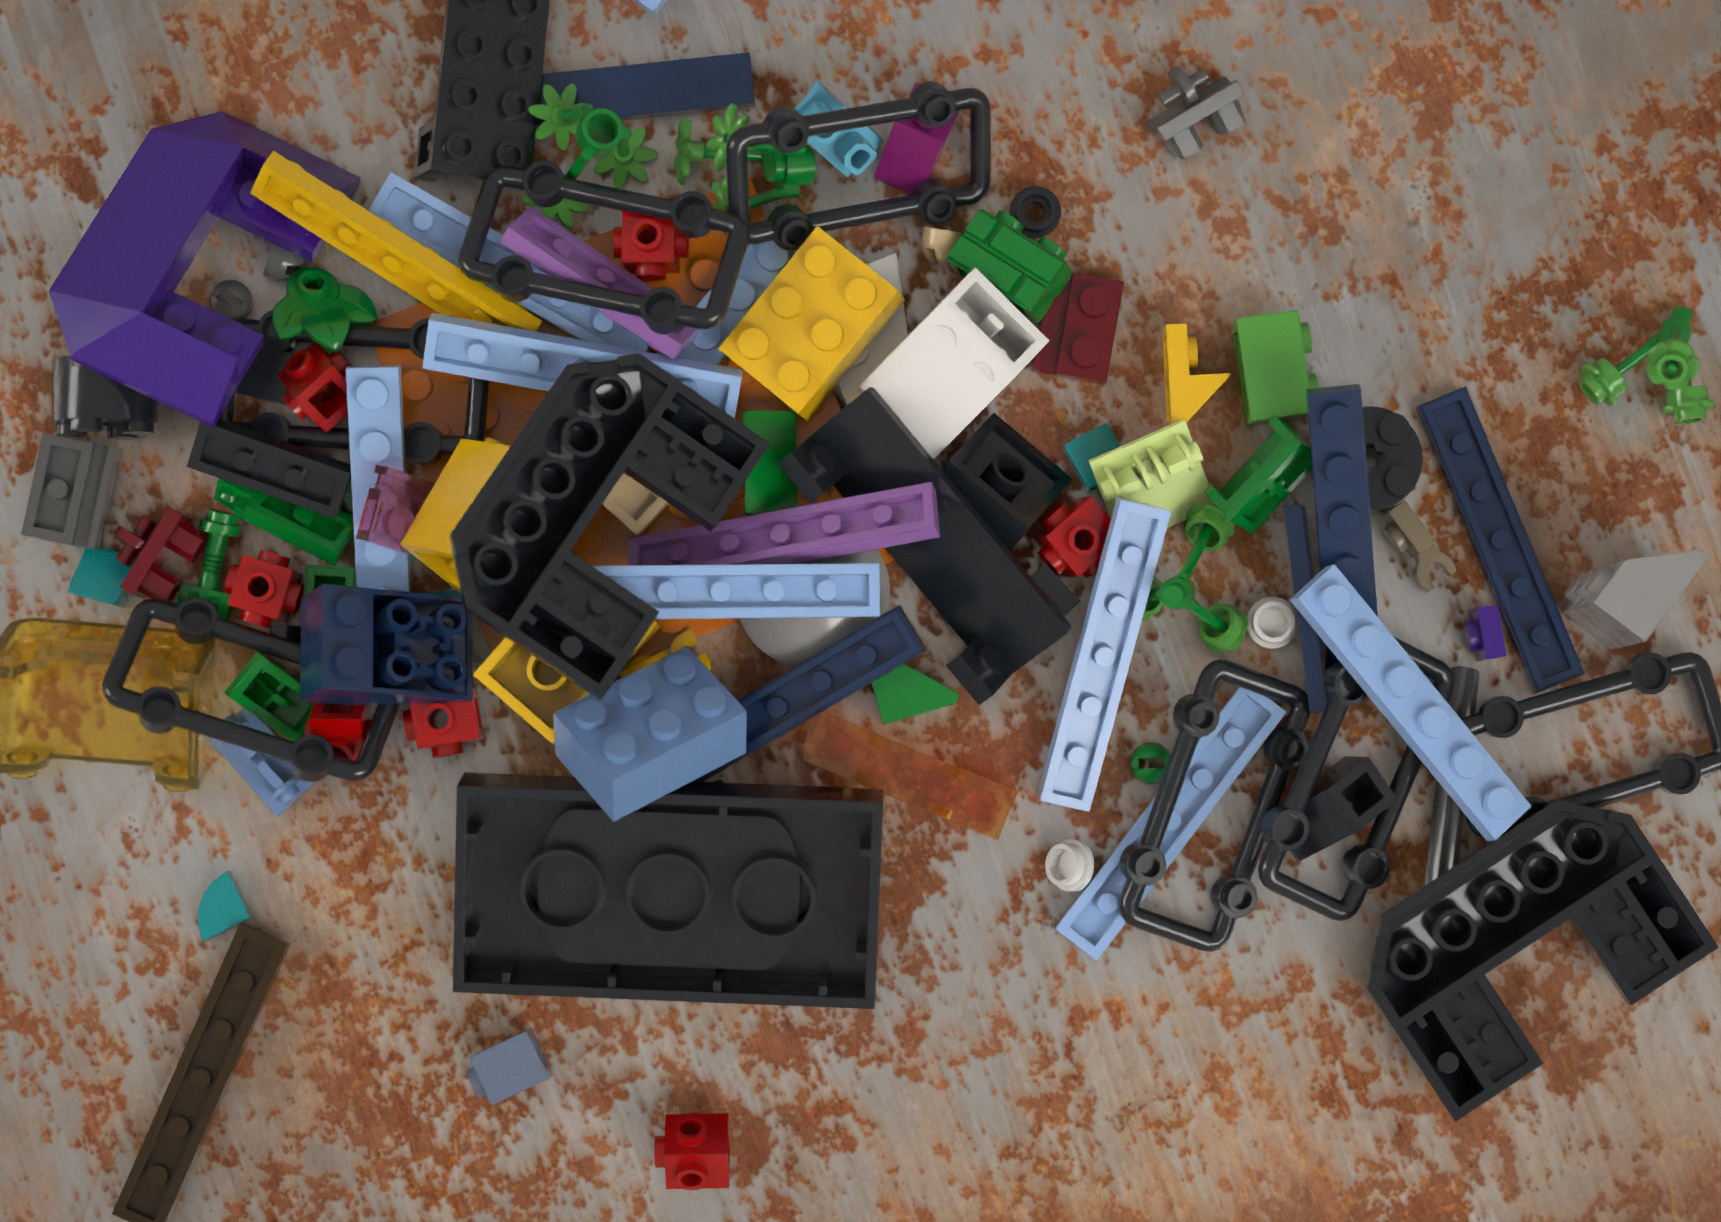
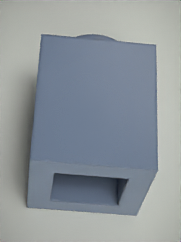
[467,1028,553,1106]

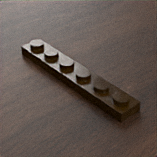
[112,923,291,1222]

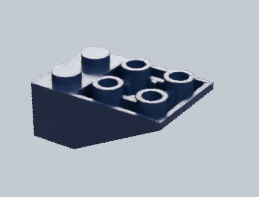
[300,584,473,705]

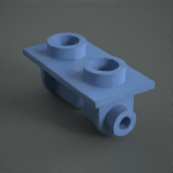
[208,707,316,816]

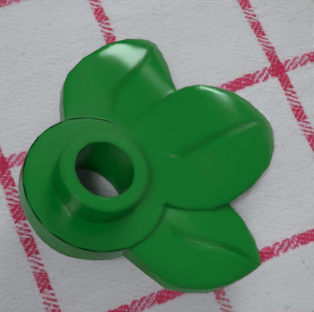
[272,267,377,353]

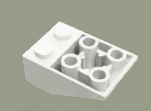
[857,267,1049,459]

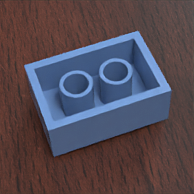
[553,646,747,822]

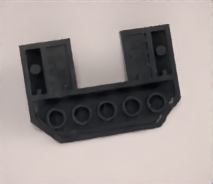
[449,354,770,701]
[1366,799,1719,1122]

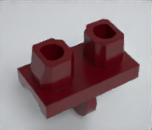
[114,507,207,602]

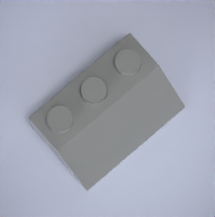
[1561,550,1709,650]

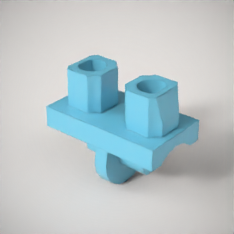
[794,80,883,178]

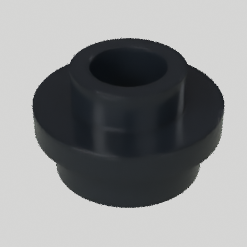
[1009,186,1061,238]

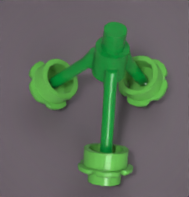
[1578,306,1715,424]
[1142,503,1249,653]

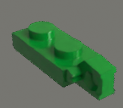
[214,478,354,566]

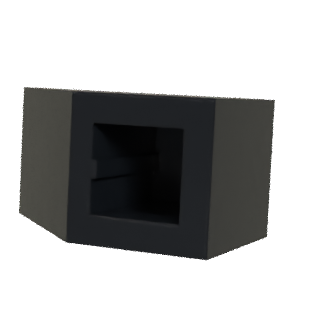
[1290,756,1398,861]

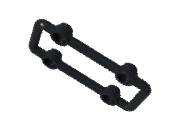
[726,81,991,250]
[458,161,750,334]
[219,310,489,465]
[102,598,400,782]
[1258,637,1454,921]
[1460,652,1721,838]
[1118,659,1310,952]

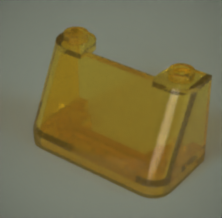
[0,618,215,792]

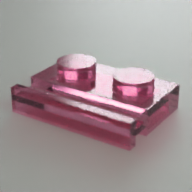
[355,465,435,557]

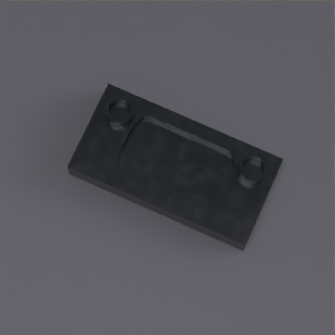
[453,772,884,1009]

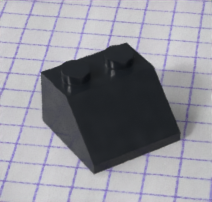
[942,413,1072,552]

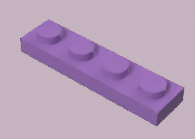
[500,206,699,360]

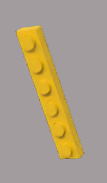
[250,151,542,331]

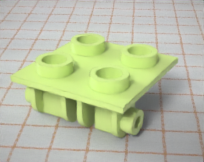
[1088,419,1214,528]

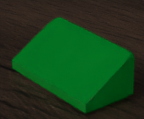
[743,410,798,516]

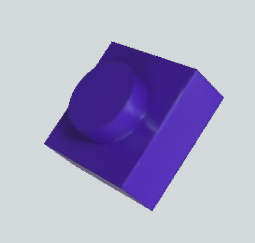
[1463,604,1507,662]

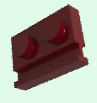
[1032,272,1124,385]

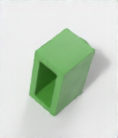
[1231,310,1319,427]

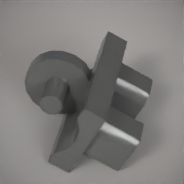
[1144,66,1245,160]

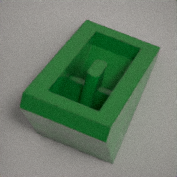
[224,651,315,742]
[871,664,960,726]

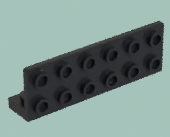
[413,0,550,182]
[778,387,1071,705]

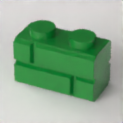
[947,209,1072,324]

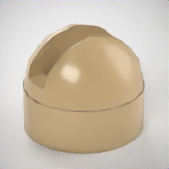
[921,226,964,265]

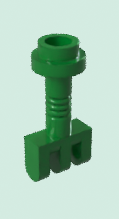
[177,509,241,621]

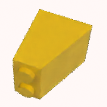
[400,438,511,594]

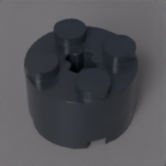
[51,356,158,440]
[1310,406,1423,515]

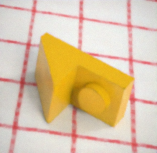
[1162,323,1231,426]

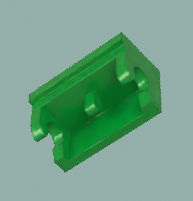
[1204,414,1312,534]

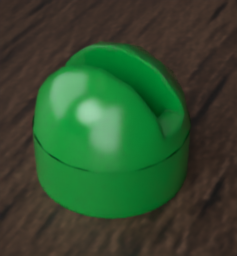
[1130,742,1171,784]

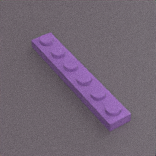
[628,482,940,566]

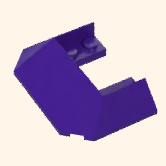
[49,111,360,428]

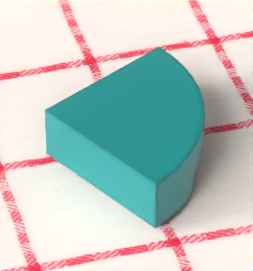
[198,871,253,941]

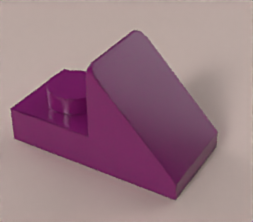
[874,82,960,195]

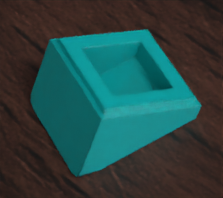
[1062,423,1120,493]
[68,548,137,608]

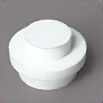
[1247,597,1298,649]
[1045,839,1094,892]

